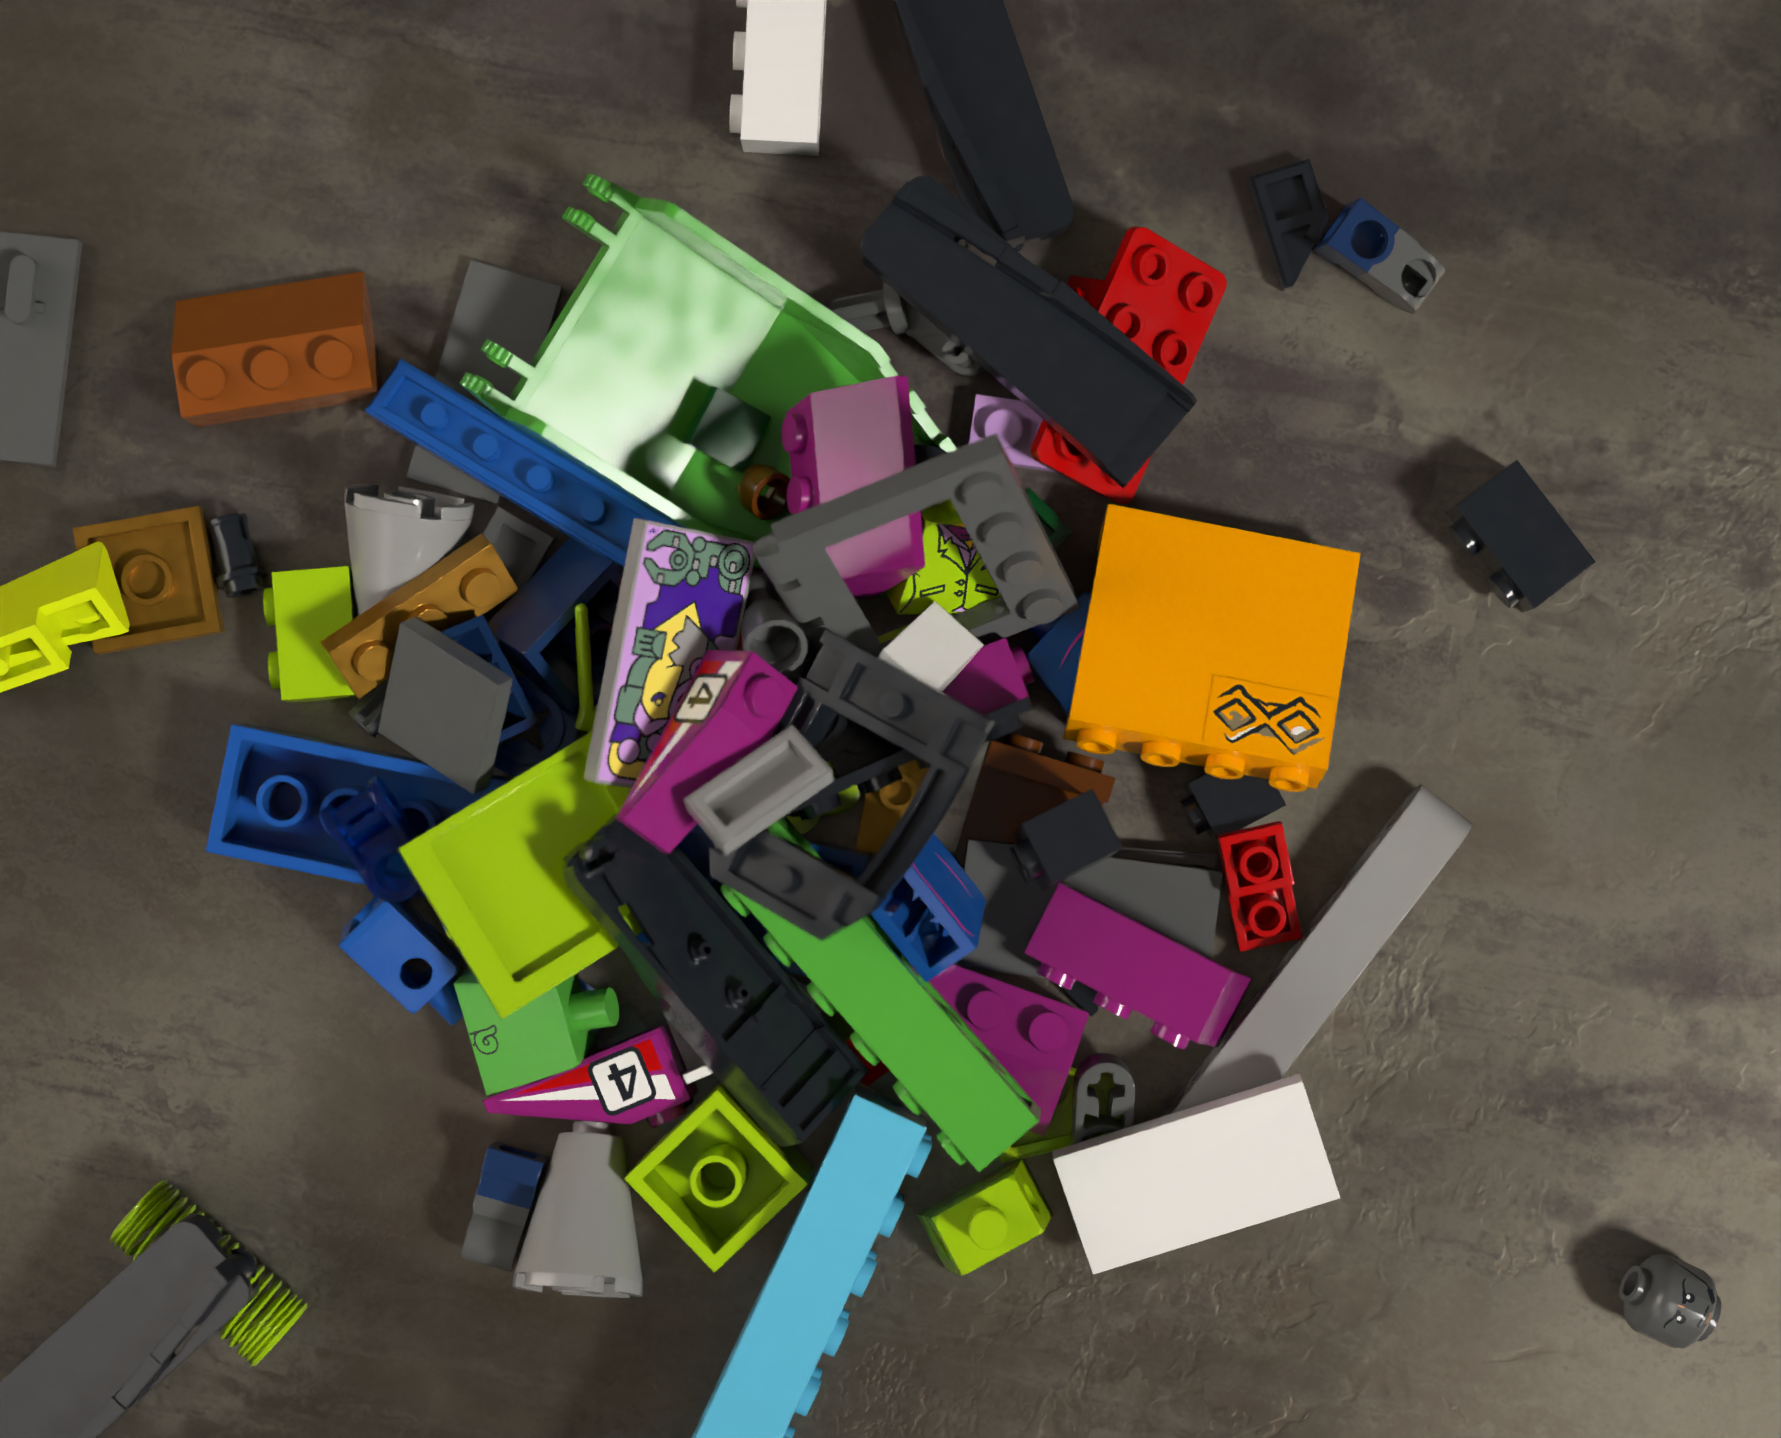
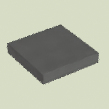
[378,617,514,795]

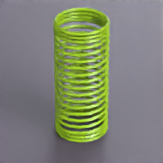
[110,1179,308,1366]

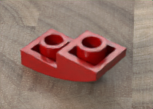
[1217,821,1302,952]

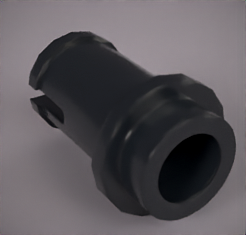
[206,513,267,598]

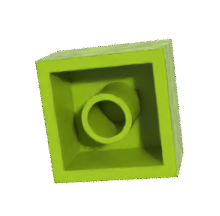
[624,1082,815,1273]

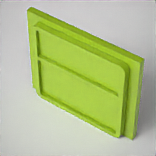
[397,731,643,1019]

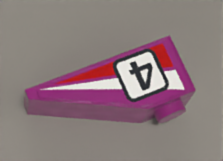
[616,650,798,854]
[483,1022,698,1127]

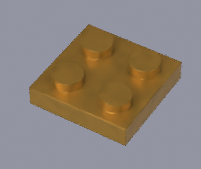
[73,506,225,655]

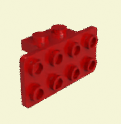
[1030,226,1227,504]

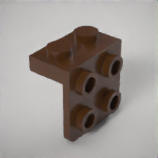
[955,733,1116,867]

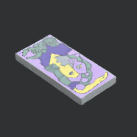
[584,518,756,788]

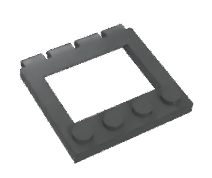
[753,433,1080,657]

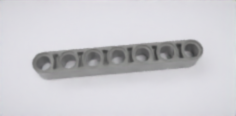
[1162,784,1472,1117]

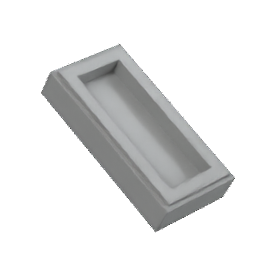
[684,725,834,856]

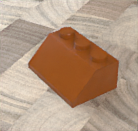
[171,271,382,427]

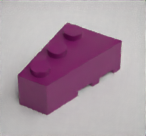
[1024,883,1253,1050]

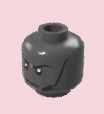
[1619,1254,1722,1349]

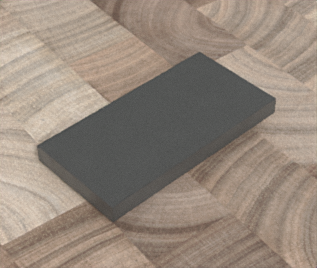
[954,837,1223,982]

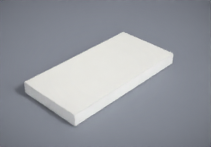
[1052,1074,1340,1275]

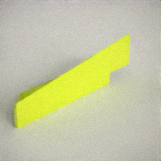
[0,541,130,693]

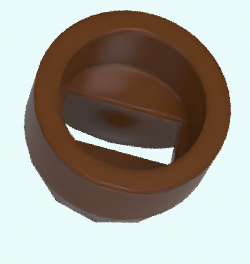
[736,464,790,520]

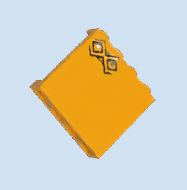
[1063,504,1361,792]

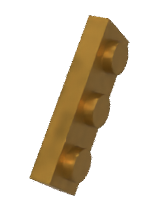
[320,533,519,699]

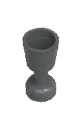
[741,566,808,676]

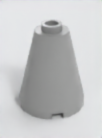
[344,484,474,617]
[513,1121,643,1298]

